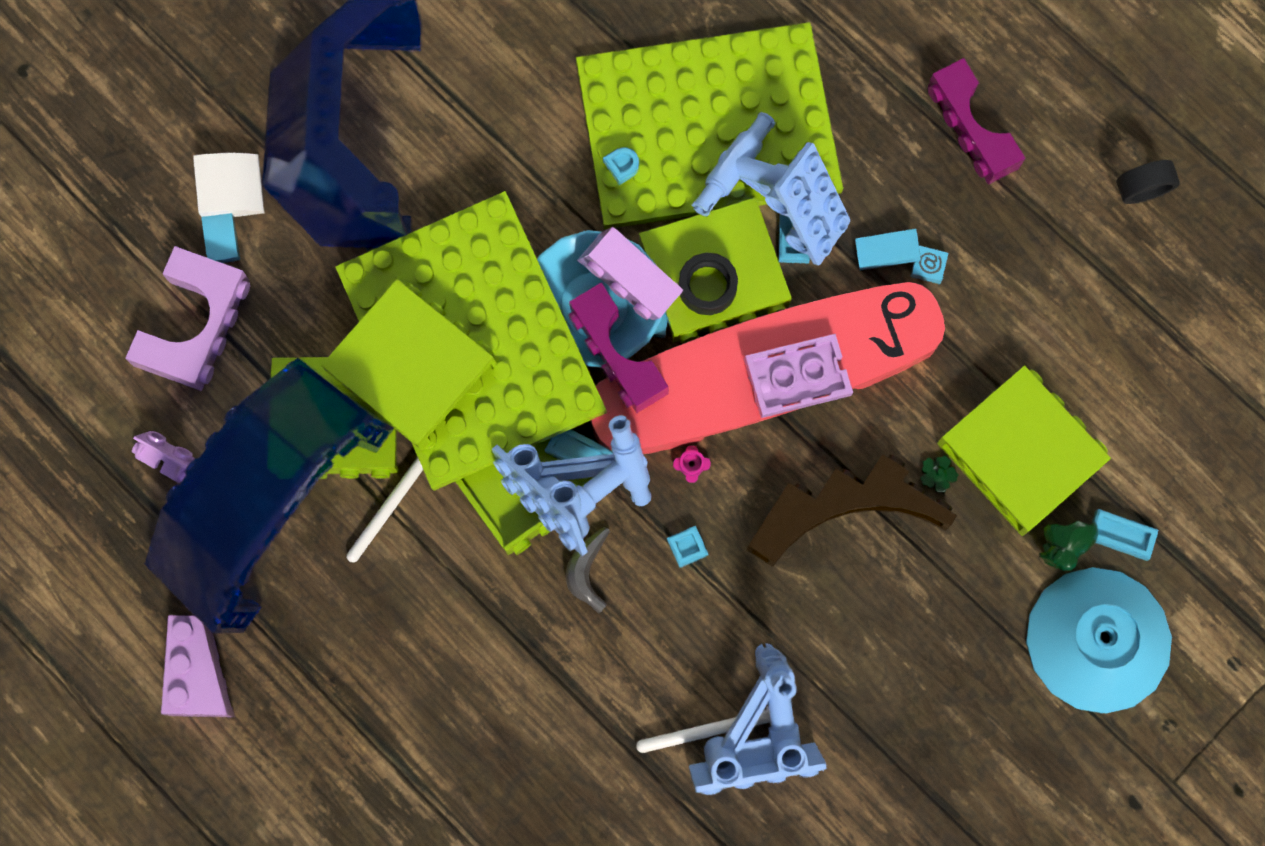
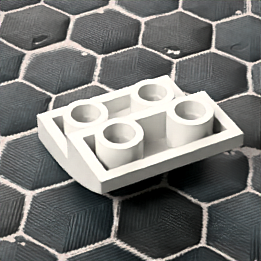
[193,153,265,217]

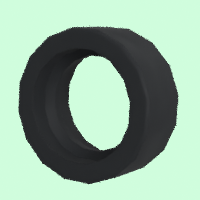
[1116,160,1180,204]
[679,252,738,315]

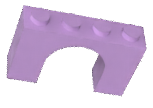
[125,246,250,391]

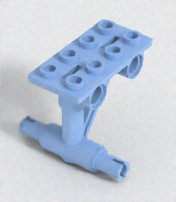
[692,112,850,266]
[492,415,651,556]
[689,643,827,795]

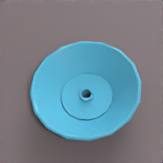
[537,230,663,367]
[1026,567,1172,714]

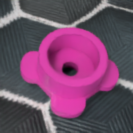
[673,446,711,483]

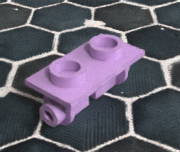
[132,431,201,483]

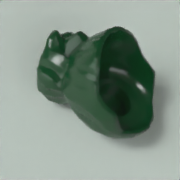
[1039,520,1099,571]

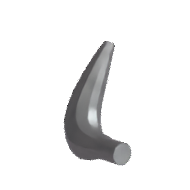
[566,527,610,614]

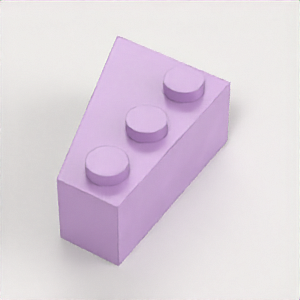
[577,227,683,320]
[161,615,235,717]

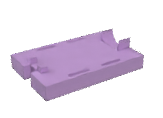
[744,334,853,418]

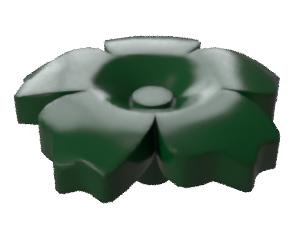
[920,455,959,493]

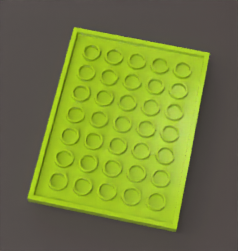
[576,23,843,229]
[335,191,607,491]

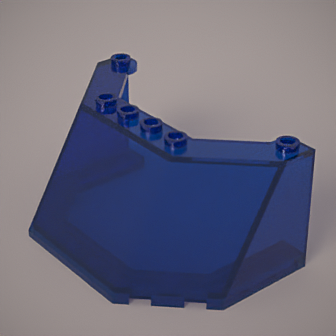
[262,0,423,248]
[145,358,394,634]

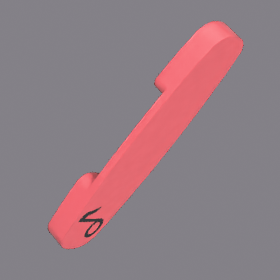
[590,282,945,454]

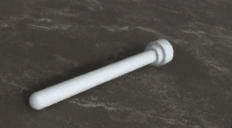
[347,456,423,562]
[636,706,772,753]

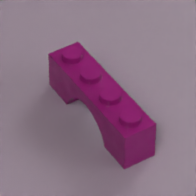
[928,58,1026,185]
[568,283,669,413]

